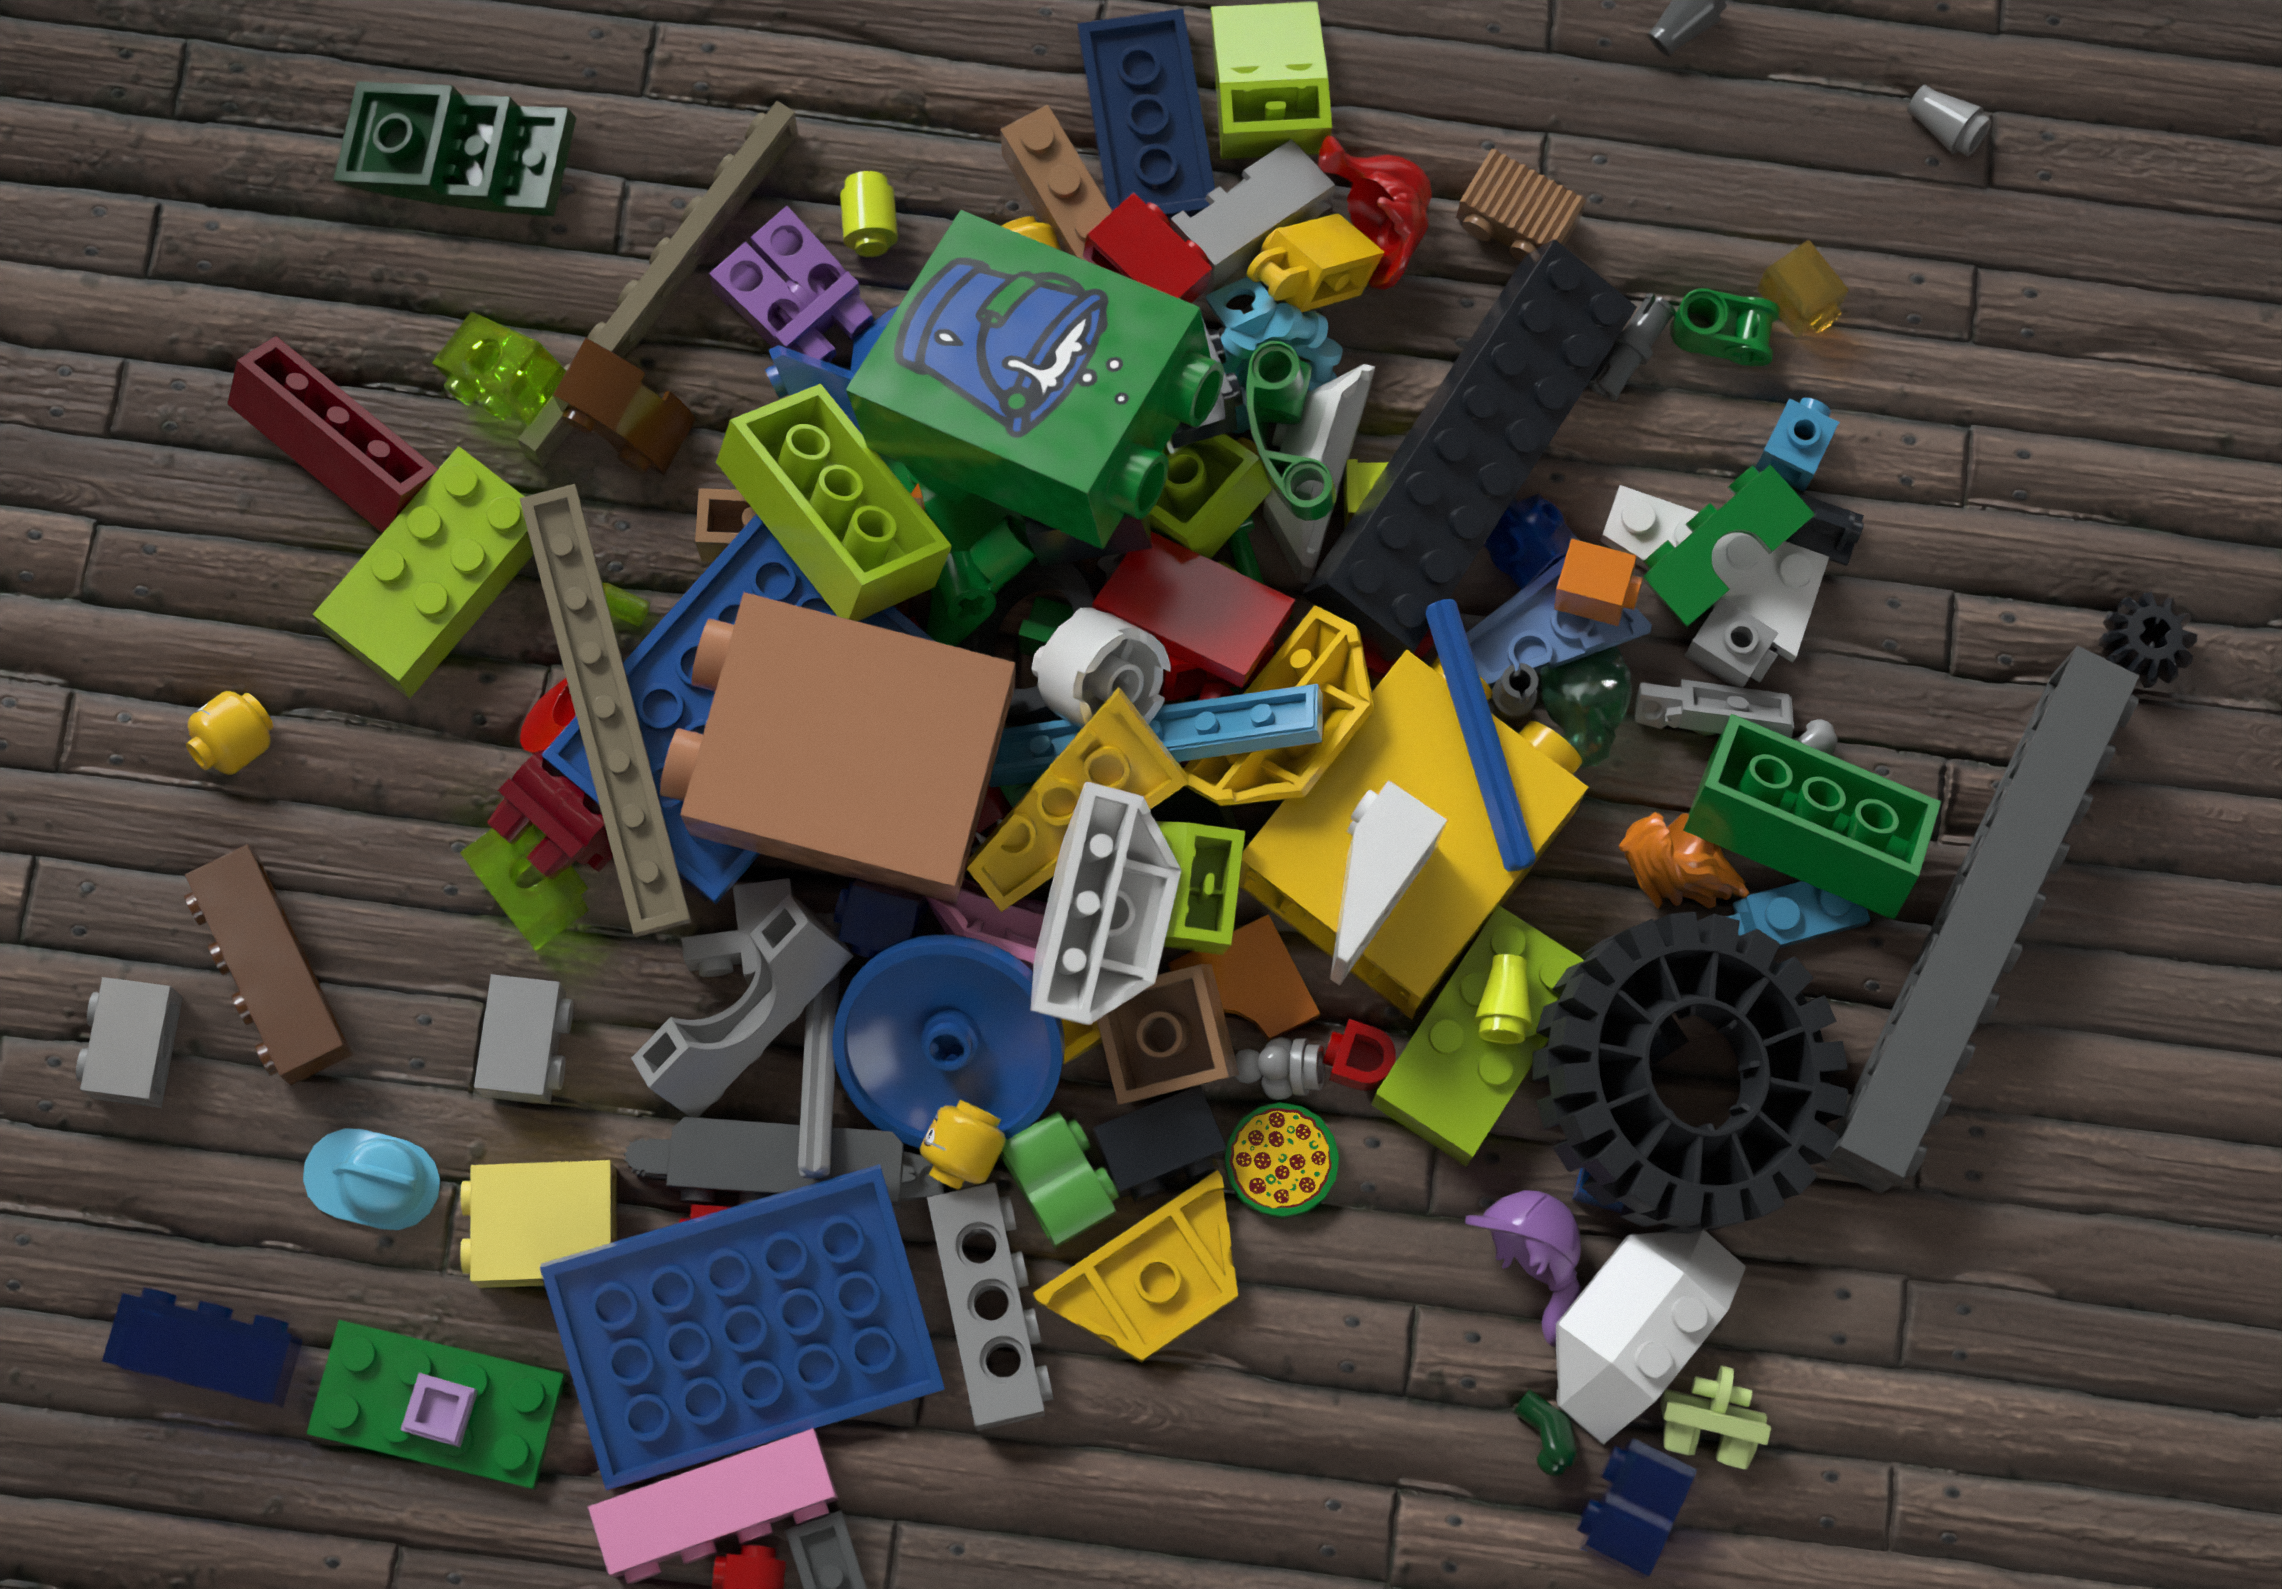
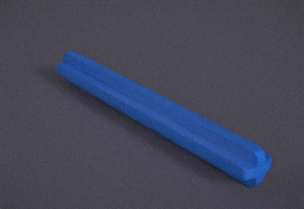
[1426,599,1536,872]

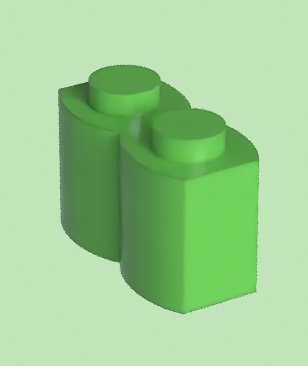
[1000,1111,1119,1250]

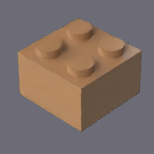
[1097,964,1239,1105]

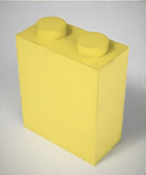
[460,1160,617,1288]

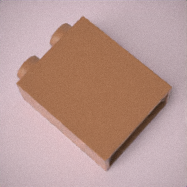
[660,592,1015,904]

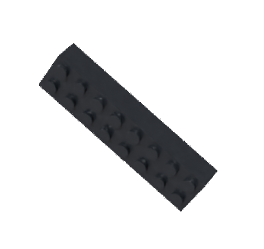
[1301,239,1637,662]

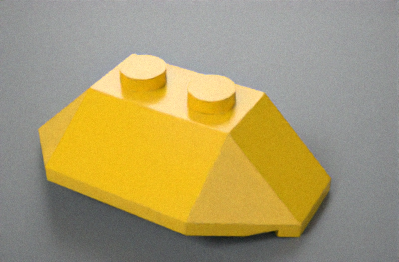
[1183,605,1375,806]

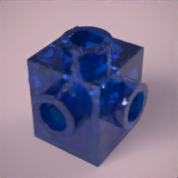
[1484,493,1580,589]

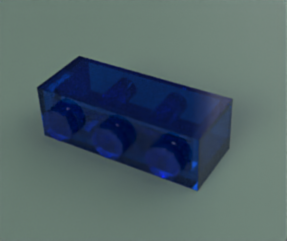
[102,1287,303,1408]

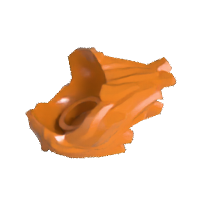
[1619,812,1749,909]

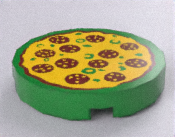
[1224,1103,1339,1219]

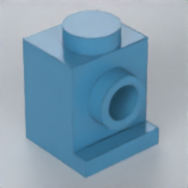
[1755,398,1839,492]

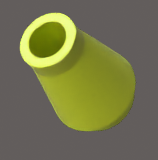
[1474,954,1532,1044]

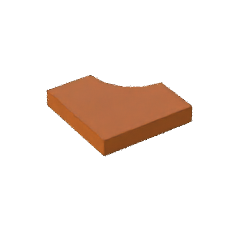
[1167,914,1320,1042]

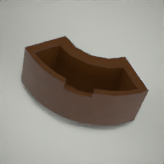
[553,338,696,475]

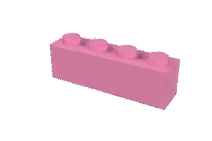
[588,1429,839,1584]

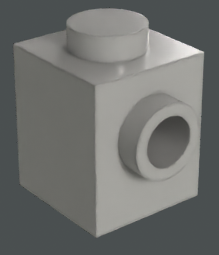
[1684,597,1778,688]

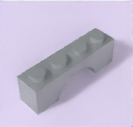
[631,893,853,1118]

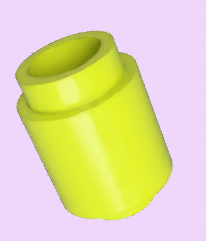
[840,171,898,257]

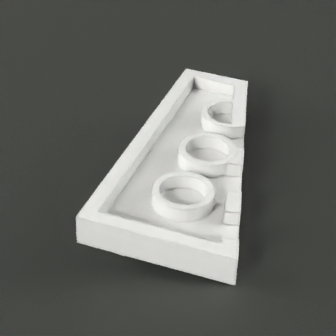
[1600,485,1829,663]

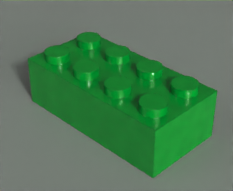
[1683,713,1941,920]

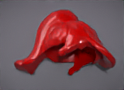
[1318,135,1432,290]

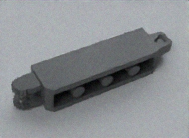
[624,1117,946,1209]

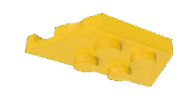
[1033,1170,1238,1362]

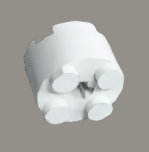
[1032,608,1171,729]

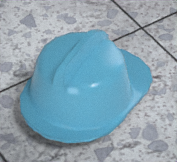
[303,1128,440,1230]

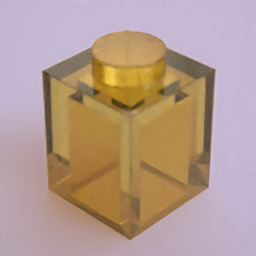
[1757,239,1849,338]

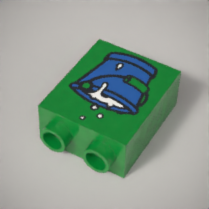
[846,210,1224,549]

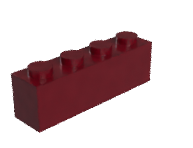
[227,336,438,533]

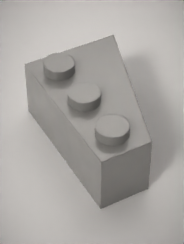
[1170,139,1335,299]

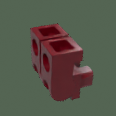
[487,750,613,880]

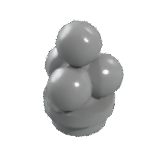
[1234,1037,1325,1101]

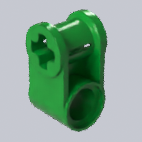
[1670,288,1780,366]

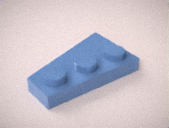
[1466,556,1652,690]

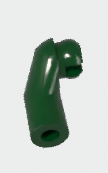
[1513,1389,1578,1476]

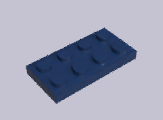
[1077,8,1215,221]

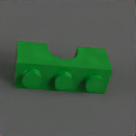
[1642,464,1815,628]

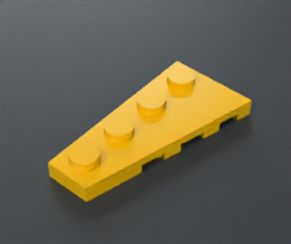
[967,687,1188,912]

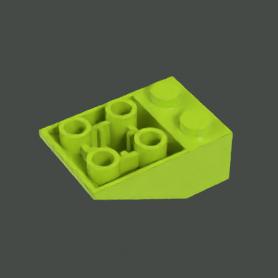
[1211,2,1332,159]
[1155,821,1245,955]

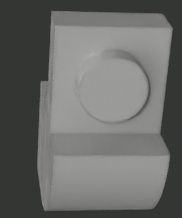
[681,878,794,986]

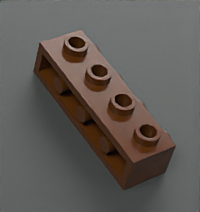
[184,844,353,1085]

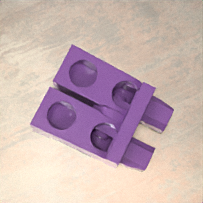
[709,206,873,363]

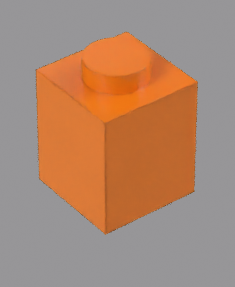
[1554,538,1643,626]

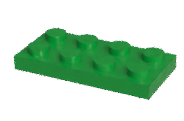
[306,1320,566,1490]

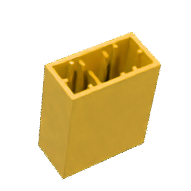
[1239,649,1588,1020]

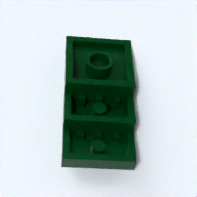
[333,82,577,217]

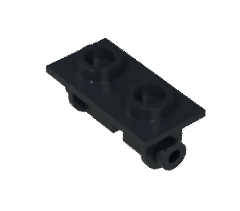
[1785,492,1864,566]

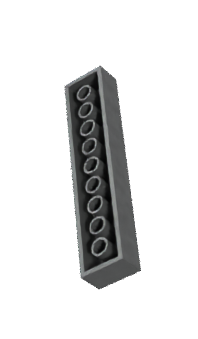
[1820,646,2139,1194]

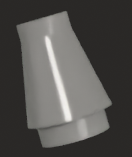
[1907,85,1991,156]

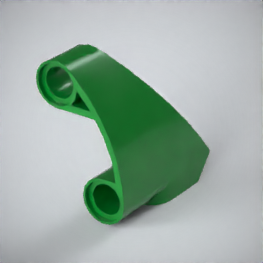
[1246,341,1336,521]
[904,464,1036,647]

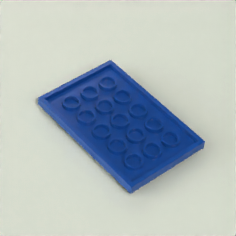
[541,514,936,904]
[540,1164,945,1490]

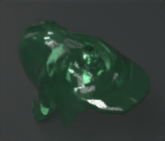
[1540,646,1632,769]

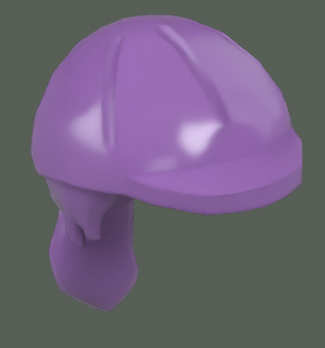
[1465,1190,1581,1347]

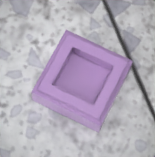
[401,1373,478,1447]

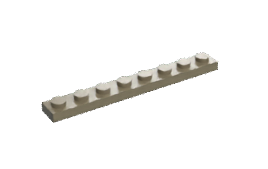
[518,101,798,469]
[519,484,692,937]

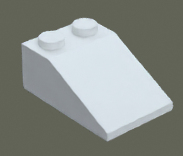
[1330,780,1447,985]

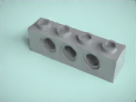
[927,1183,1053,1431]

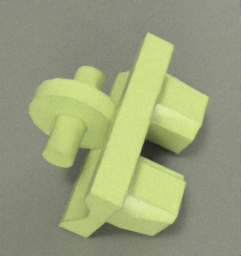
[1660,1366,1771,1469]

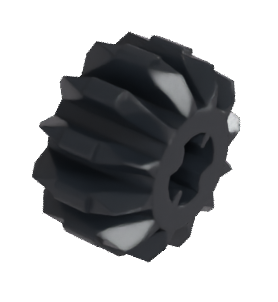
[2098,591,2198,689]

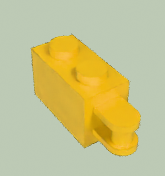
[1246,213,1385,313]

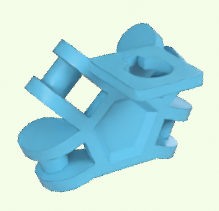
[1206,277,1343,434]

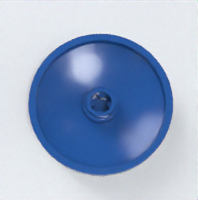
[832,935,1065,1148]

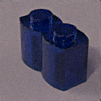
[1576,1438,1697,1579]

